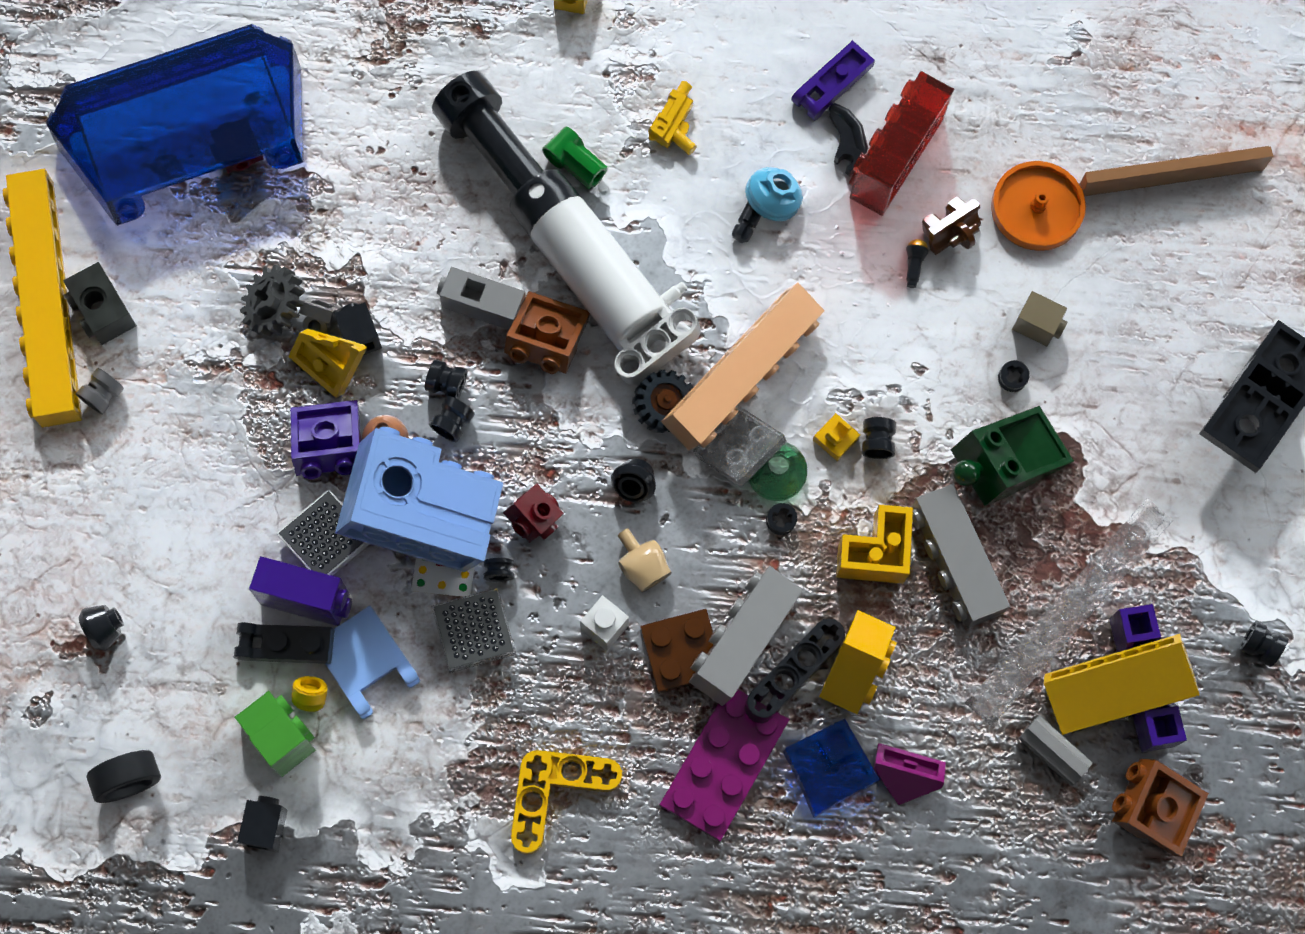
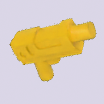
[648,81,697,155]

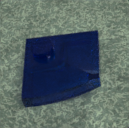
[783,719,880,818]

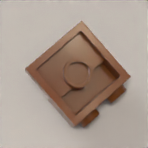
[504,291,590,374]
[1112,759,1209,857]

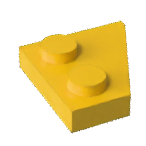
[288,329,367,398]

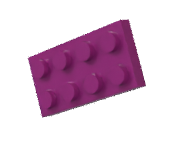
[659,690,790,842]

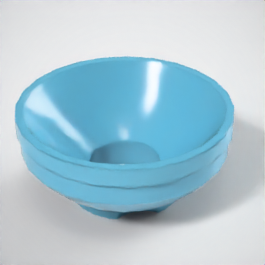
[745,167,803,221]

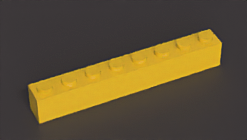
[3,169,82,428]

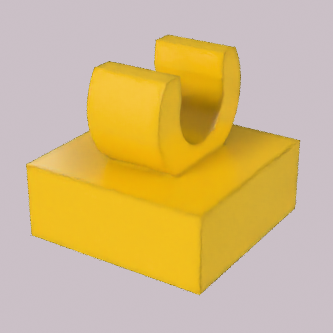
[813,413,861,461]

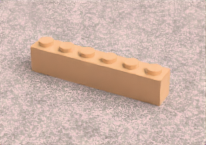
[661,282,825,450]

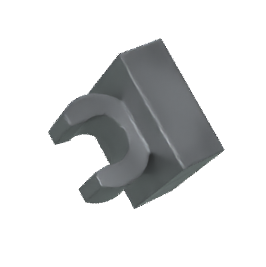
[299,297,342,334]

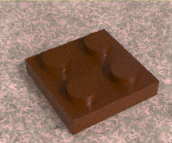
[640,609,713,694]

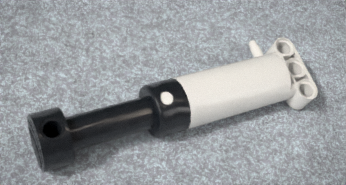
[432,71,701,385]

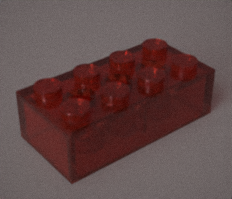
[849,71,954,216]

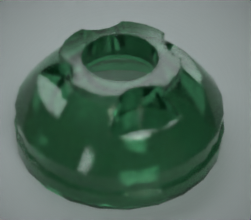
[748,442,807,501]

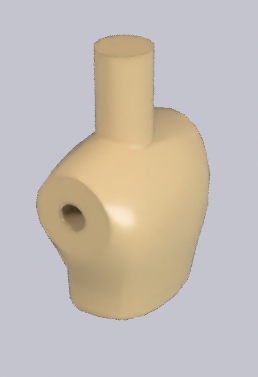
[617,528,672,592]

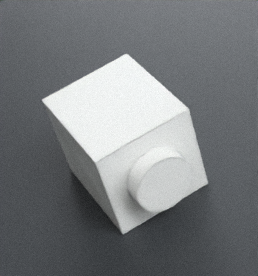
[580,595,629,651]

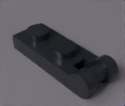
[233,622,335,664]

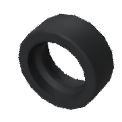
[86,750,161,803]

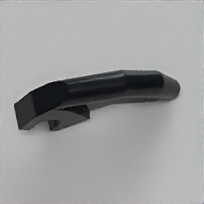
[829,103,869,177]

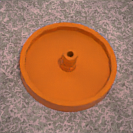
[991,161,1086,251]

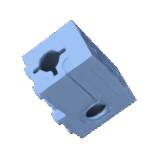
[335,427,504,572]

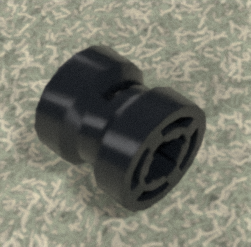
[424,359,468,399]
[429,396,475,443]
[862,417,896,459]
[1239,620,1289,667]

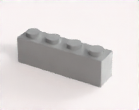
[912,484,1010,629]
[689,566,803,706]

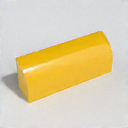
[1043,634,1200,735]

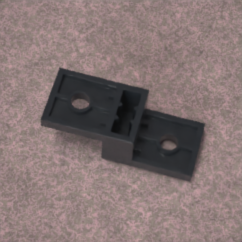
[1199,320,1305,473]

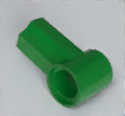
[542,126,607,189]

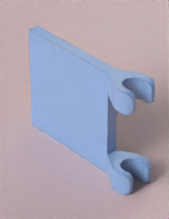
[326,606,420,719]

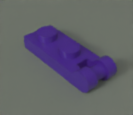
[791,40,875,121]

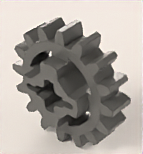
[240,265,305,337]

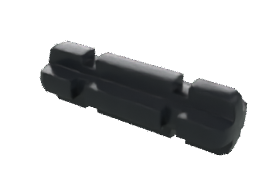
[732,202,761,243]

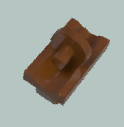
[922,197,981,255]

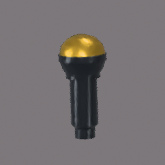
[906,239,929,288]

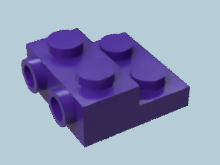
[290,400,362,479]

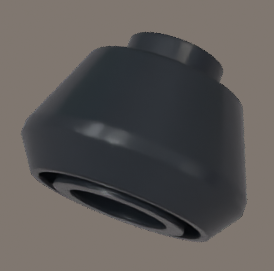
[611,458,656,502]
[78,605,124,651]

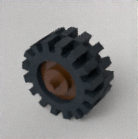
[632,370,693,433]

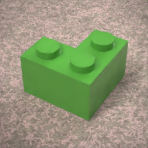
[234,691,316,777]

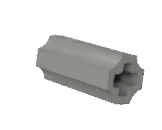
[1018,715,1092,786]

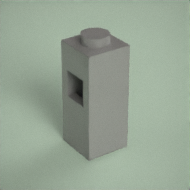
[437,266,526,330]

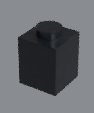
[334,302,382,355]
[237,796,288,852]

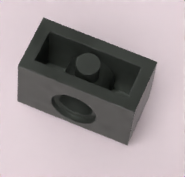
[63,262,137,345]

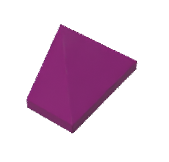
[874,743,946,806]

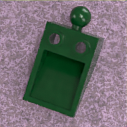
[951,406,1074,506]

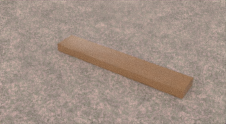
[1079,146,1274,196]

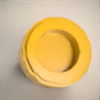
[291,676,328,712]

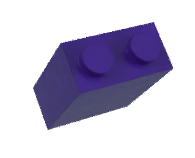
[249,556,352,626]

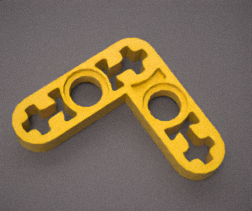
[511,750,622,855]

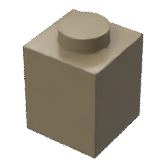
[1012,291,1068,347]

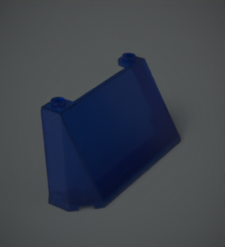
[46,24,304,226]

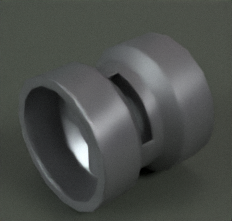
[76,368,124,415]

